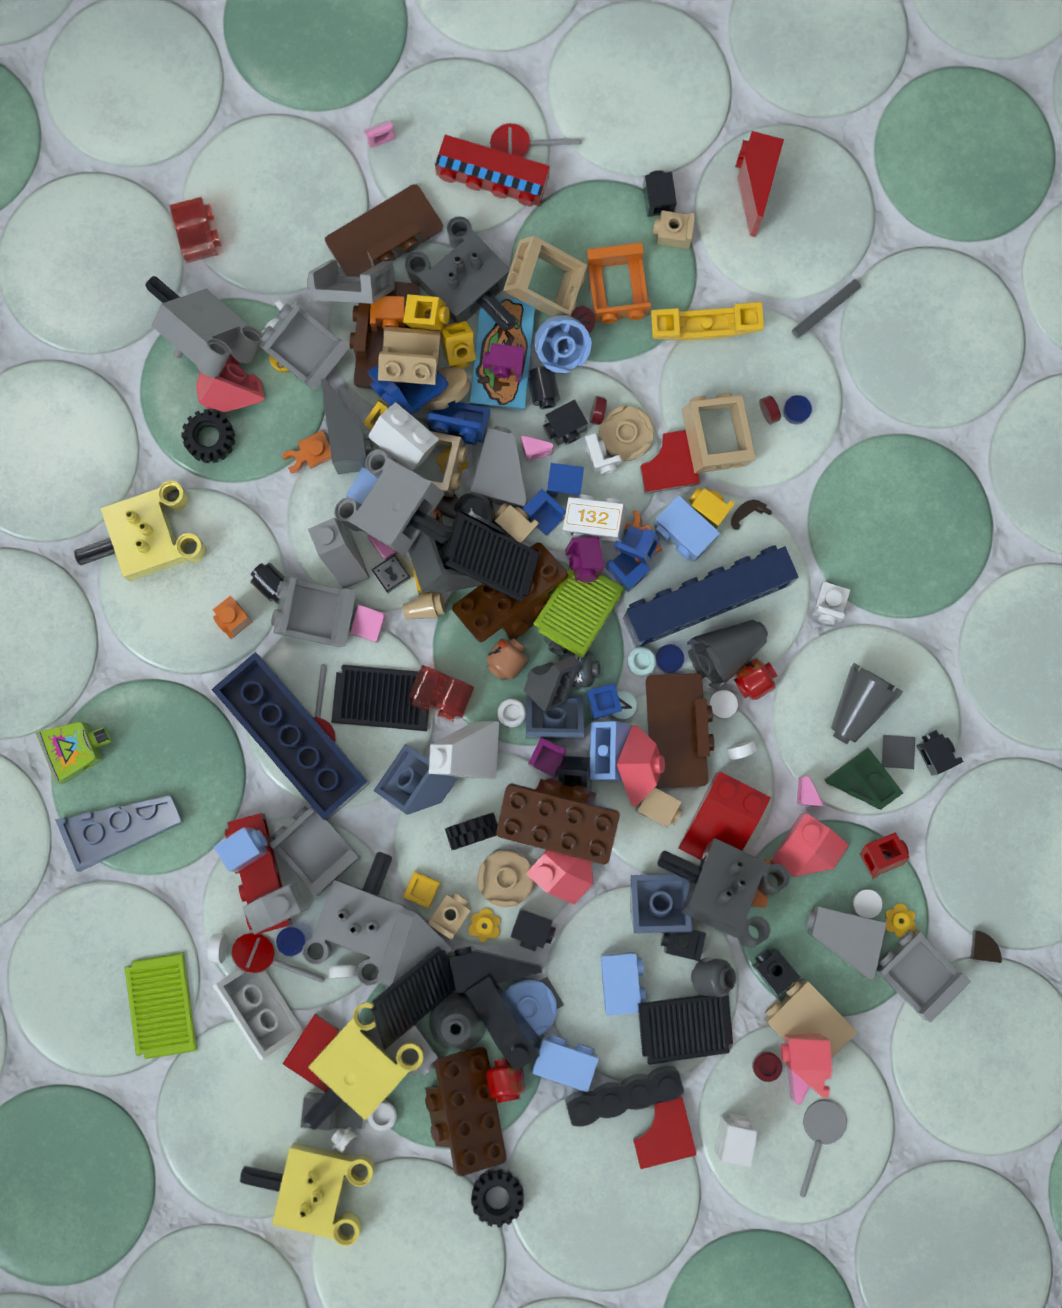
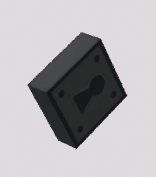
[371,554,411,594]

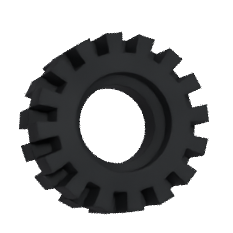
[181,409,235,464]
[445,812,498,850]
[471,1169,524,1228]

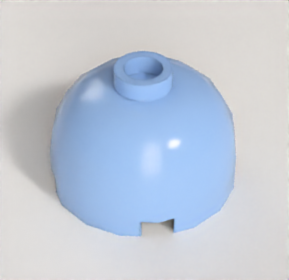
[534,315,592,373]

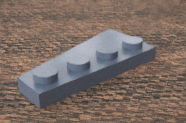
[55,795,184,872]

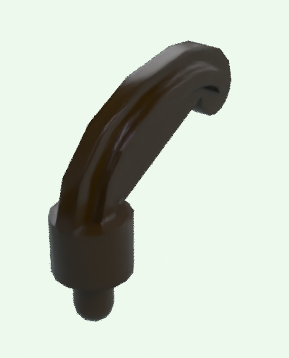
[731,499,772,530]

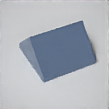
[526,695,584,740]
[630,874,692,934]

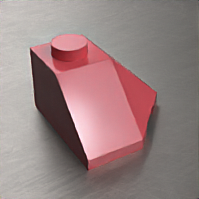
[196,353,265,413]
[617,725,665,806]
[770,813,849,877]
[526,850,594,904]
[780,1034,832,1098]

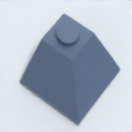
[373,744,457,815]

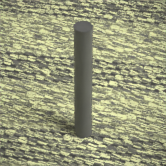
[792,279,861,338]

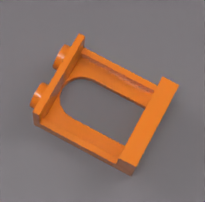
[586,242,651,324]

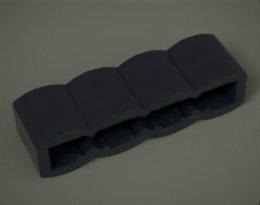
[565,1066,685,1127]

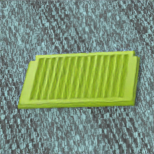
[534,567,625,658]
[124,952,197,1059]

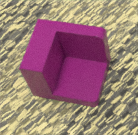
[528,738,566,777]

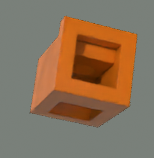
[370,296,406,332]
[213,596,253,639]

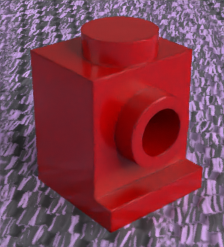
[860,832,909,879]

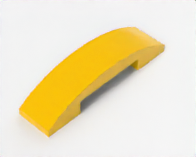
[651,302,764,340]

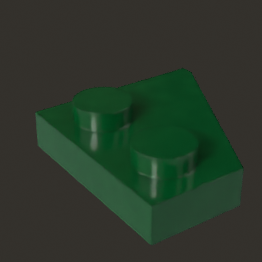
[824,747,903,810]

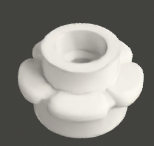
[331,1127,358,1155]

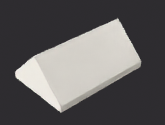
[213,969,304,1061]

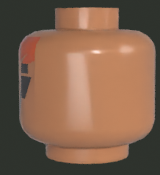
[486,638,528,681]

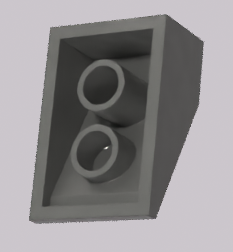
[321,379,373,475]
[408,526,485,593]

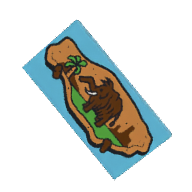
[470,297,535,411]

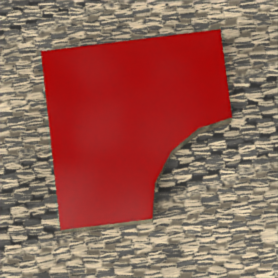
[640,430,700,494]
[282,1013,339,1093]
[633,1096,697,1169]

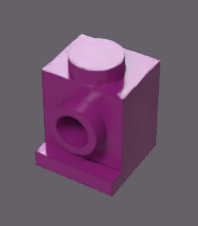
[483,343,525,382]
[565,537,604,583]

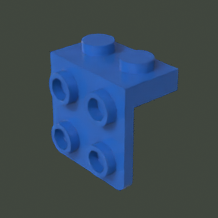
[368,366,449,415]
[427,401,490,445]

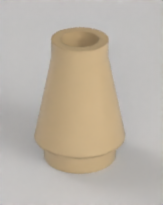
[402,592,446,620]

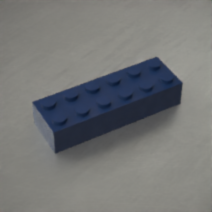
[623,545,799,649]
[211,652,370,821]

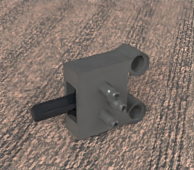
[405,216,516,331]
[657,838,790,948]

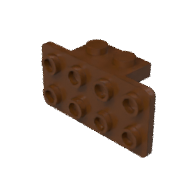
[325,184,443,276]
[349,282,419,389]
[452,542,568,642]
[645,673,714,788]
[496,779,620,864]
[425,1047,506,1176]

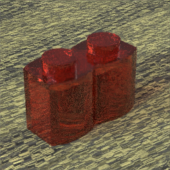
[169,197,221,263]
[407,665,474,722]

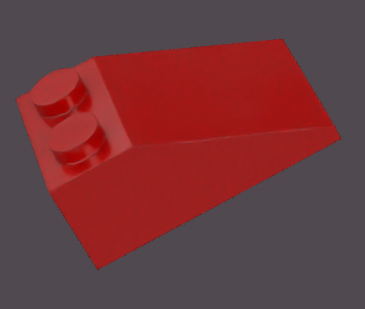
[735,131,784,237]
[678,771,771,860]

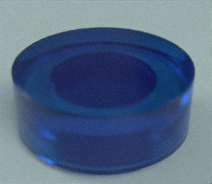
[783,395,812,425]
[656,644,684,673]
[276,927,306,956]

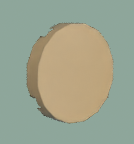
[422,367,471,410]
[599,405,654,461]
[477,850,534,907]

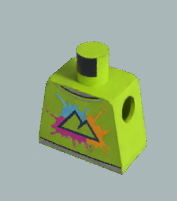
[36,722,112,784]

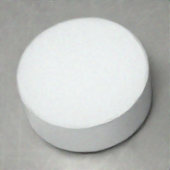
[709,690,738,719]
[498,699,526,728]
[727,740,757,760]
[852,889,882,918]
[208,933,227,963]
[329,965,358,979]
[368,1100,397,1131]

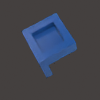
[547,463,584,497]
[523,489,566,536]
[614,526,660,564]
[605,553,651,592]
[585,683,622,720]

